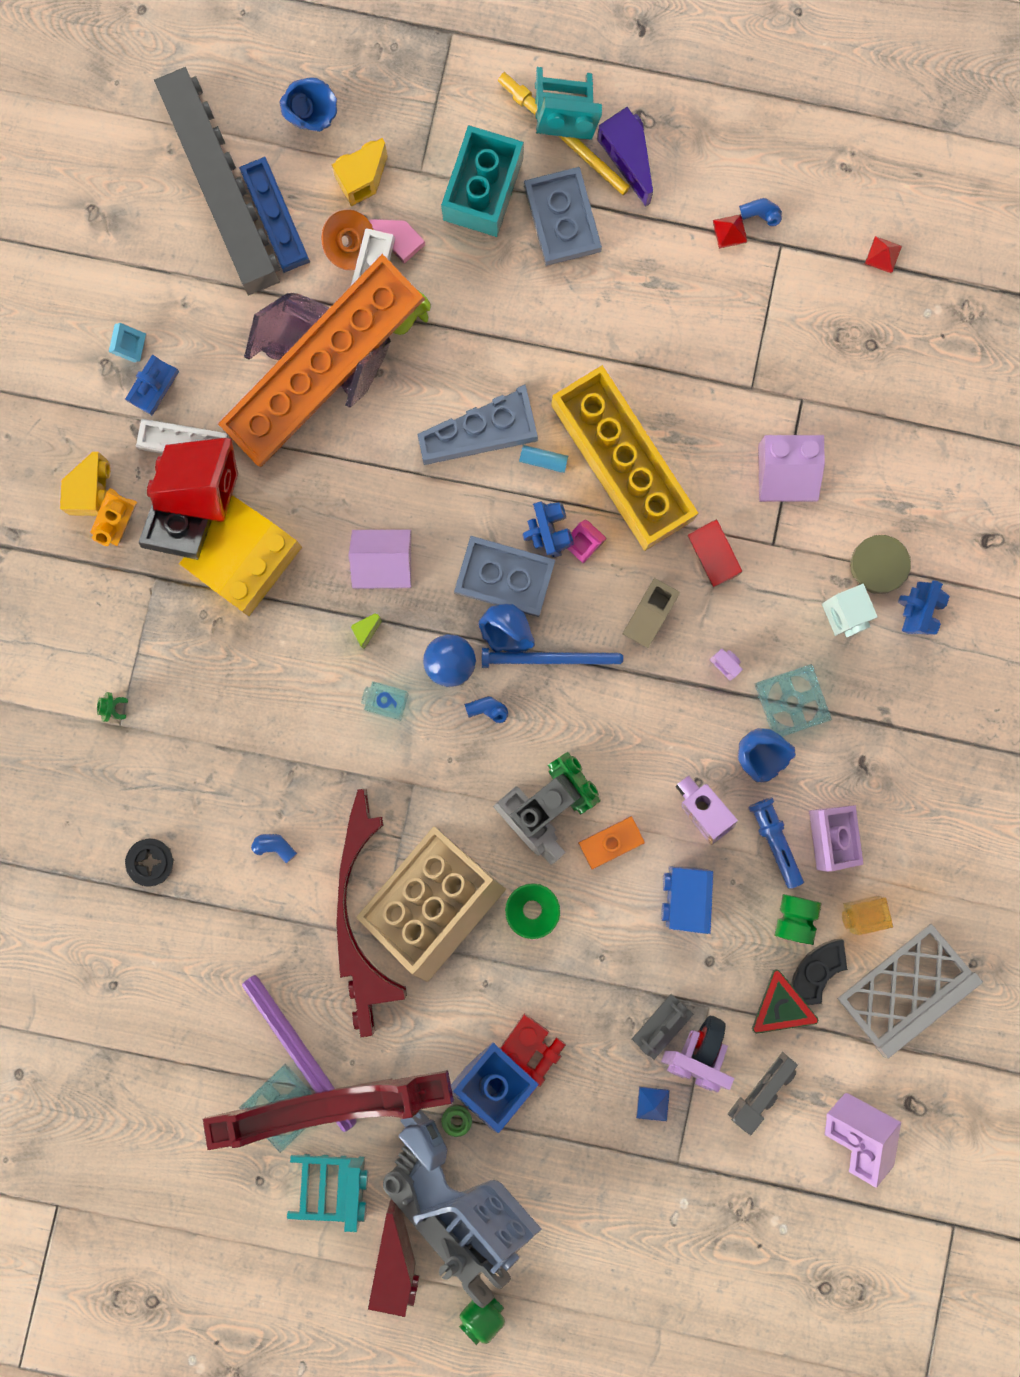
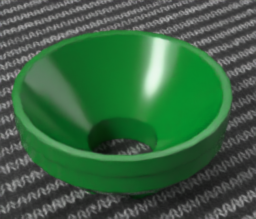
[505,883,560,939]

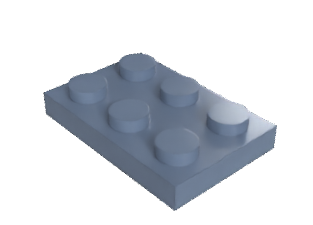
[524,167,602,266]
[454,536,555,617]

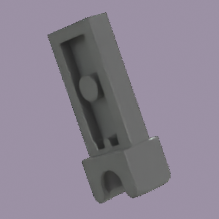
[728,1052,798,1135]

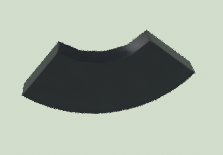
[791,938,848,1005]

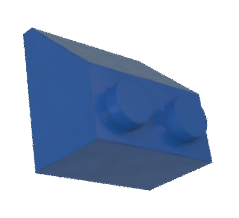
[661,866,713,934]
[451,1042,539,1133]

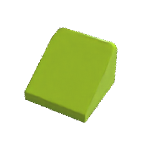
[351,613,382,649]

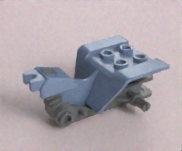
[383,1110,542,1308]

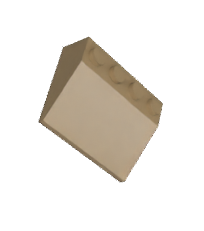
[356,826,506,982]

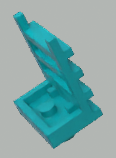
[535,67,602,140]
[287,1154,368,1232]

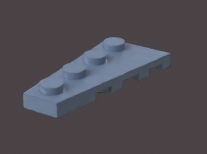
[417,384,538,465]

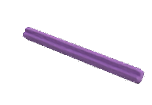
[242,975,357,1132]

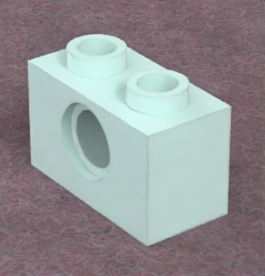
[822,583,878,638]

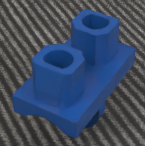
[125,355,179,416]
[522,501,574,558]
[898,580,950,635]

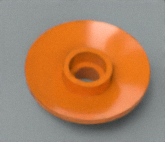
[321,210,374,271]

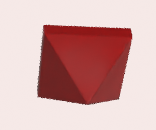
[713,214,747,249]
[865,236,902,273]

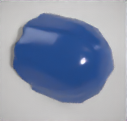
[279,77,337,132]
[478,604,535,652]
[738,728,796,782]

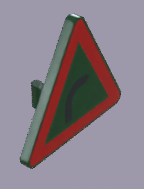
[752,969,819,1034]

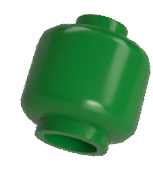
[459,1298,505,1345]

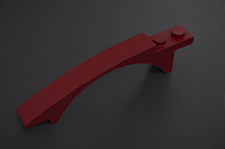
[336,789,407,1038]
[202,1070,454,1150]

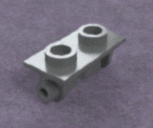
[631,994,694,1060]

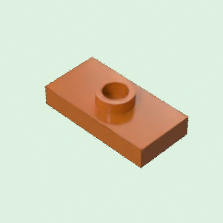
[578,816,645,869]

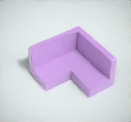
[825,1093,901,1188]

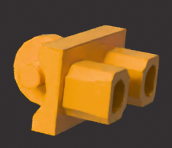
[90,488,137,546]

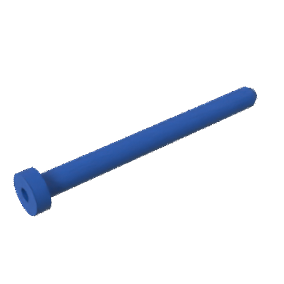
[482,648,623,668]

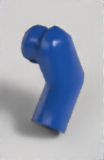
[739,198,782,226]
[464,696,508,723]
[251,834,297,864]

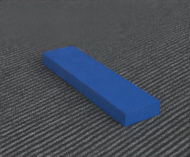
[239,157,310,273]

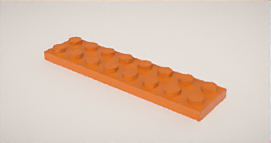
[218,254,425,467]

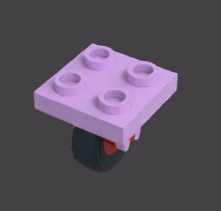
[661,1015,734,1093]

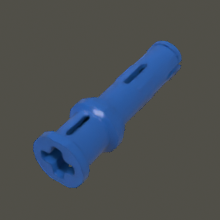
[748,797,804,889]

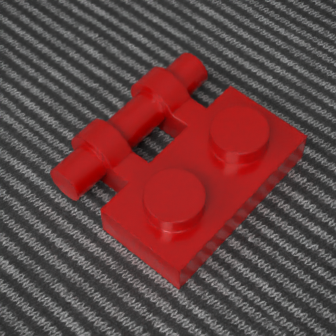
[500,1013,566,1095]

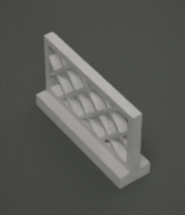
[837,924,983,1059]

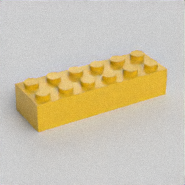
[551,365,699,551]

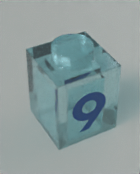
[361,681,409,721]

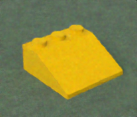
[179,495,302,616]

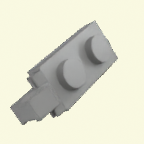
[493,786,565,865]

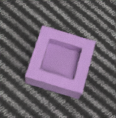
[709,649,743,680]

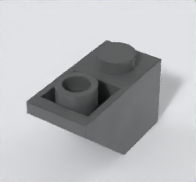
[510,773,582,838]

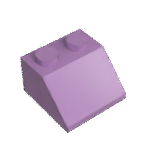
[758,435,825,502]

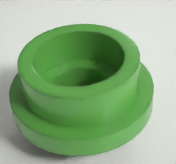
[441,1105,472,1137]

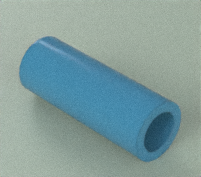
[519,445,569,473]

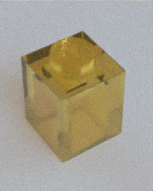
[842,895,893,935]

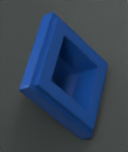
[636,1087,670,1122]

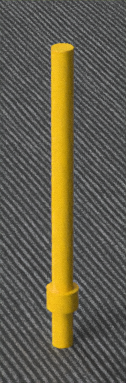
[498,72,630,195]

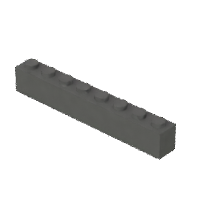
[154,66,281,296]

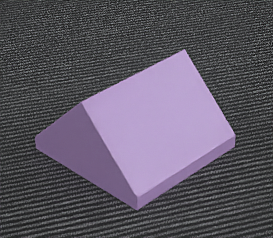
[349,530,411,589]
[809,805,863,872]

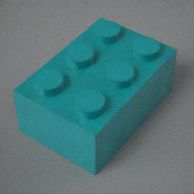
[441,125,524,237]

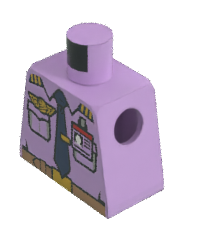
[675,776,738,845]

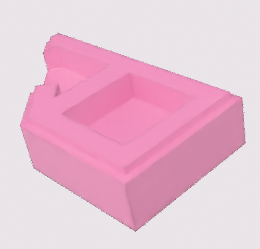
[369,219,425,264]

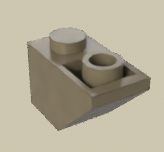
[622,578,680,648]

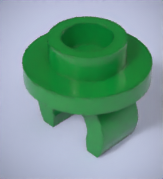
[97,692,128,722]

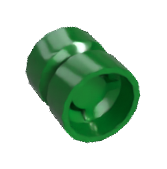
[774,894,822,945]

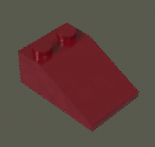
[368,1199,420,1317]

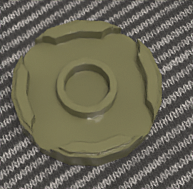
[850,535,911,594]

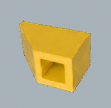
[331,138,388,206]
[60,452,111,516]

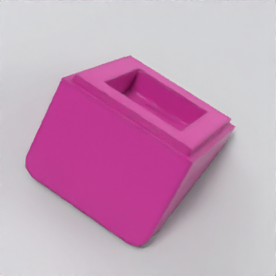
[567,519,607,563]

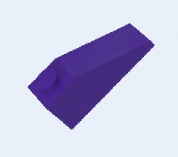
[597,107,653,207]

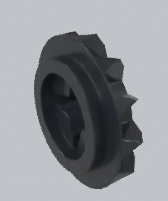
[125,838,175,887]

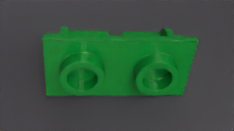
[547,752,601,815]

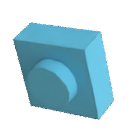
[109,323,146,363]

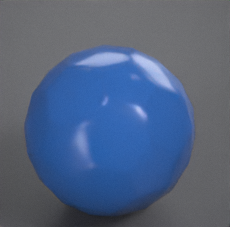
[423,634,476,687]

